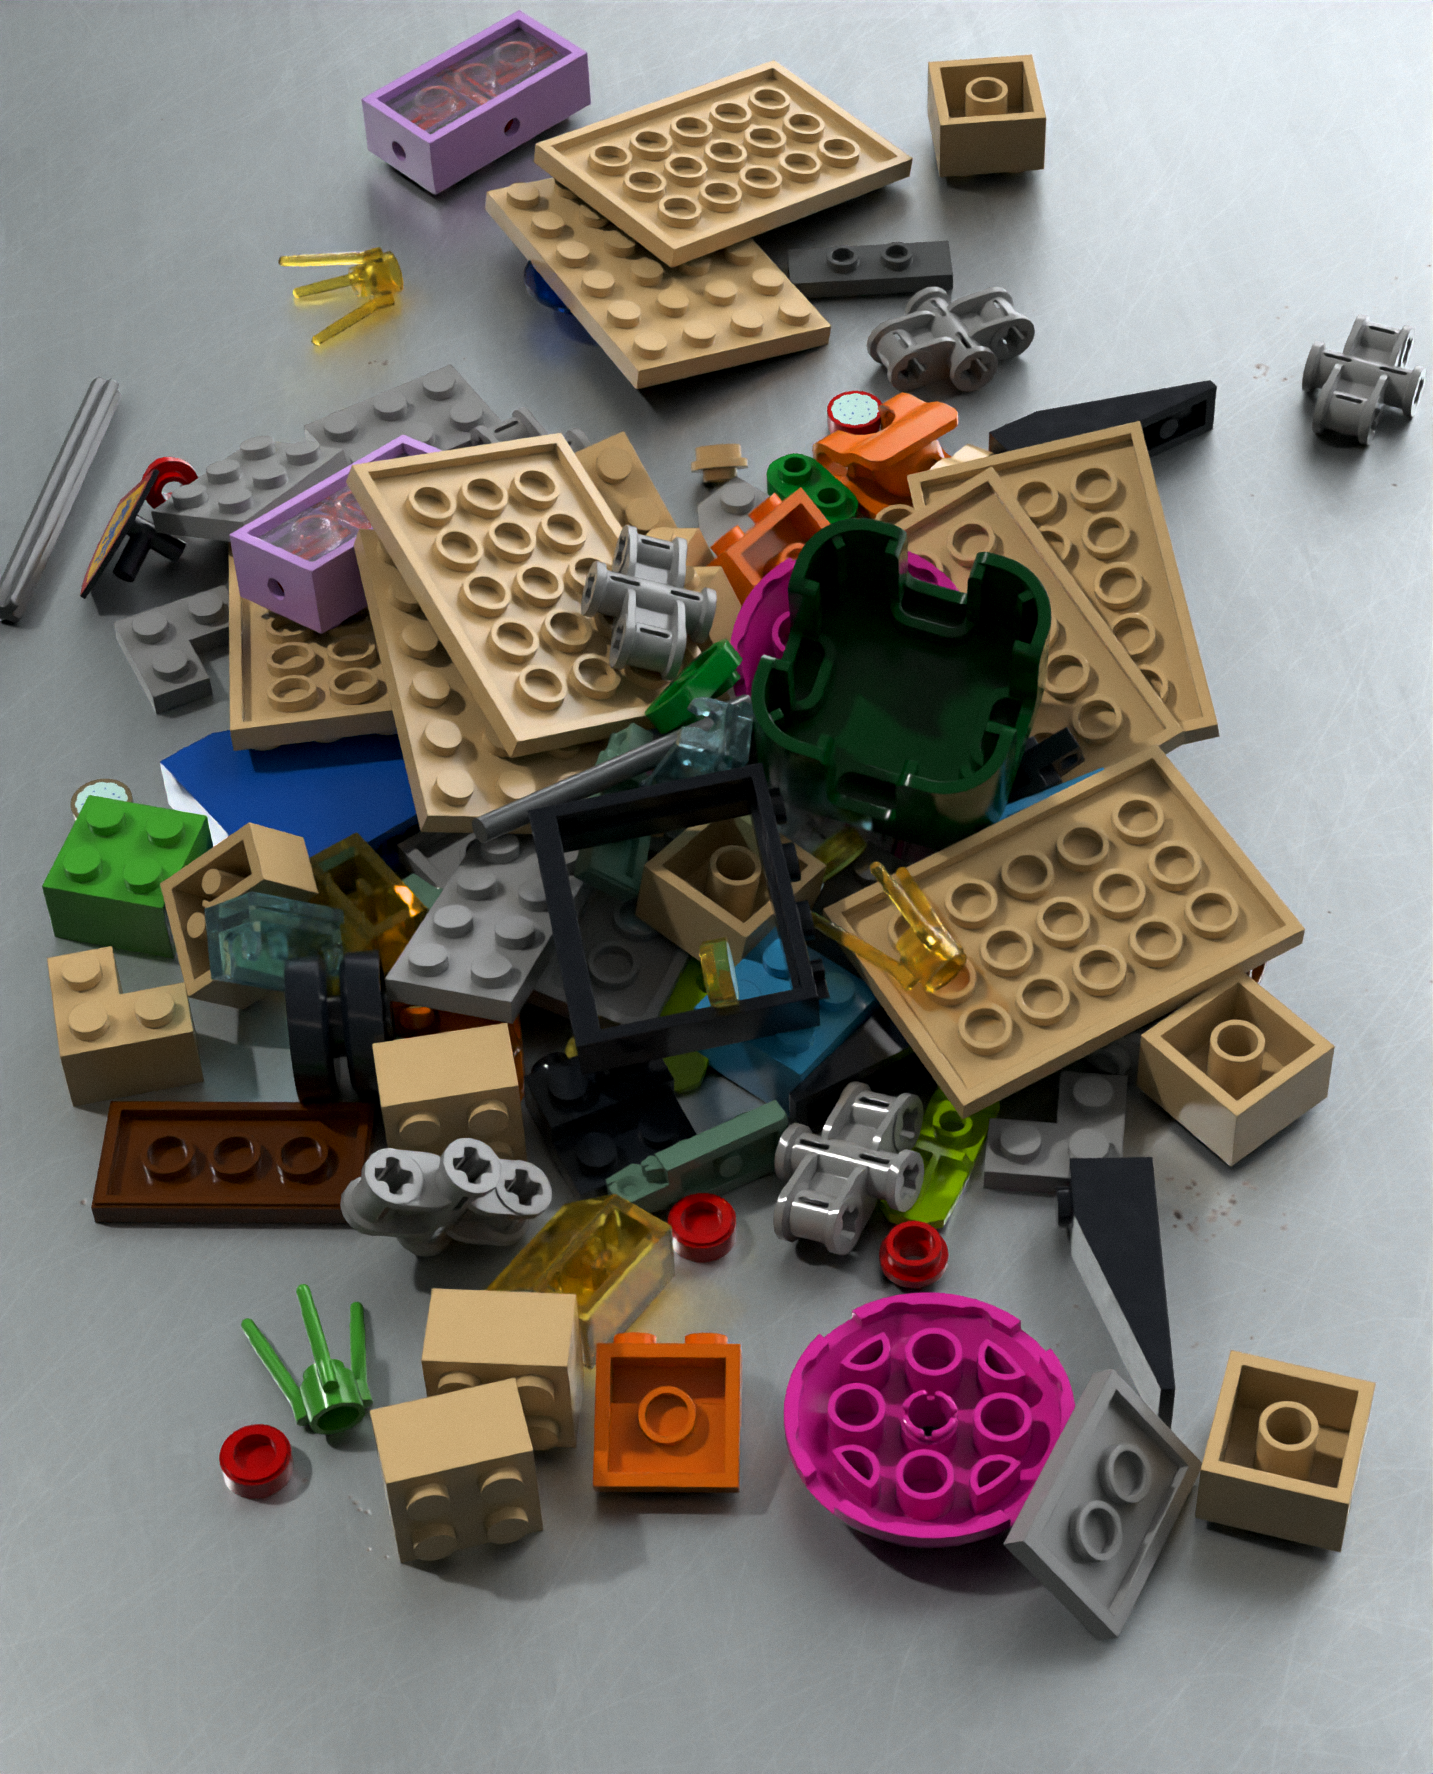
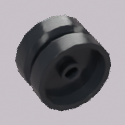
[284,949,396,1103]

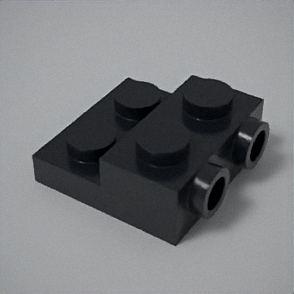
[524,1052,697,1209]

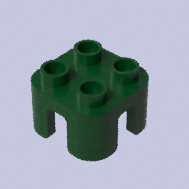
[751,518,1052,849]

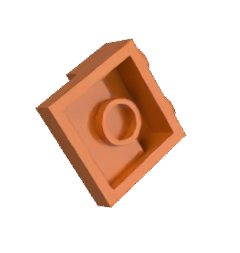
[705,487,830,606]
[593,1332,743,1493]

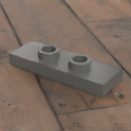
[787,241,953,298]

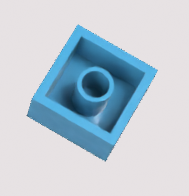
[694,926,880,1118]

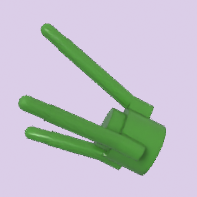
[241,1284,373,1435]

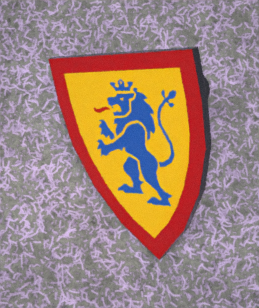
[80,469,187,599]

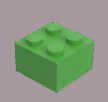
[42,795,213,959]

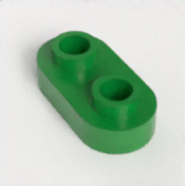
[767,453,858,524]
[645,639,743,734]

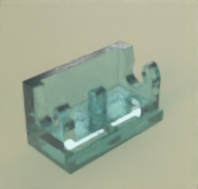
[638,697,753,788]
[204,891,344,992]

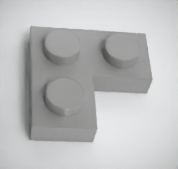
[113,585,229,714]
[983,1071,1128,1194]

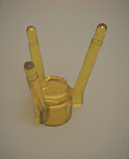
[278,247,403,346]
[811,861,967,992]

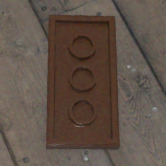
[91,1101,377,1223]

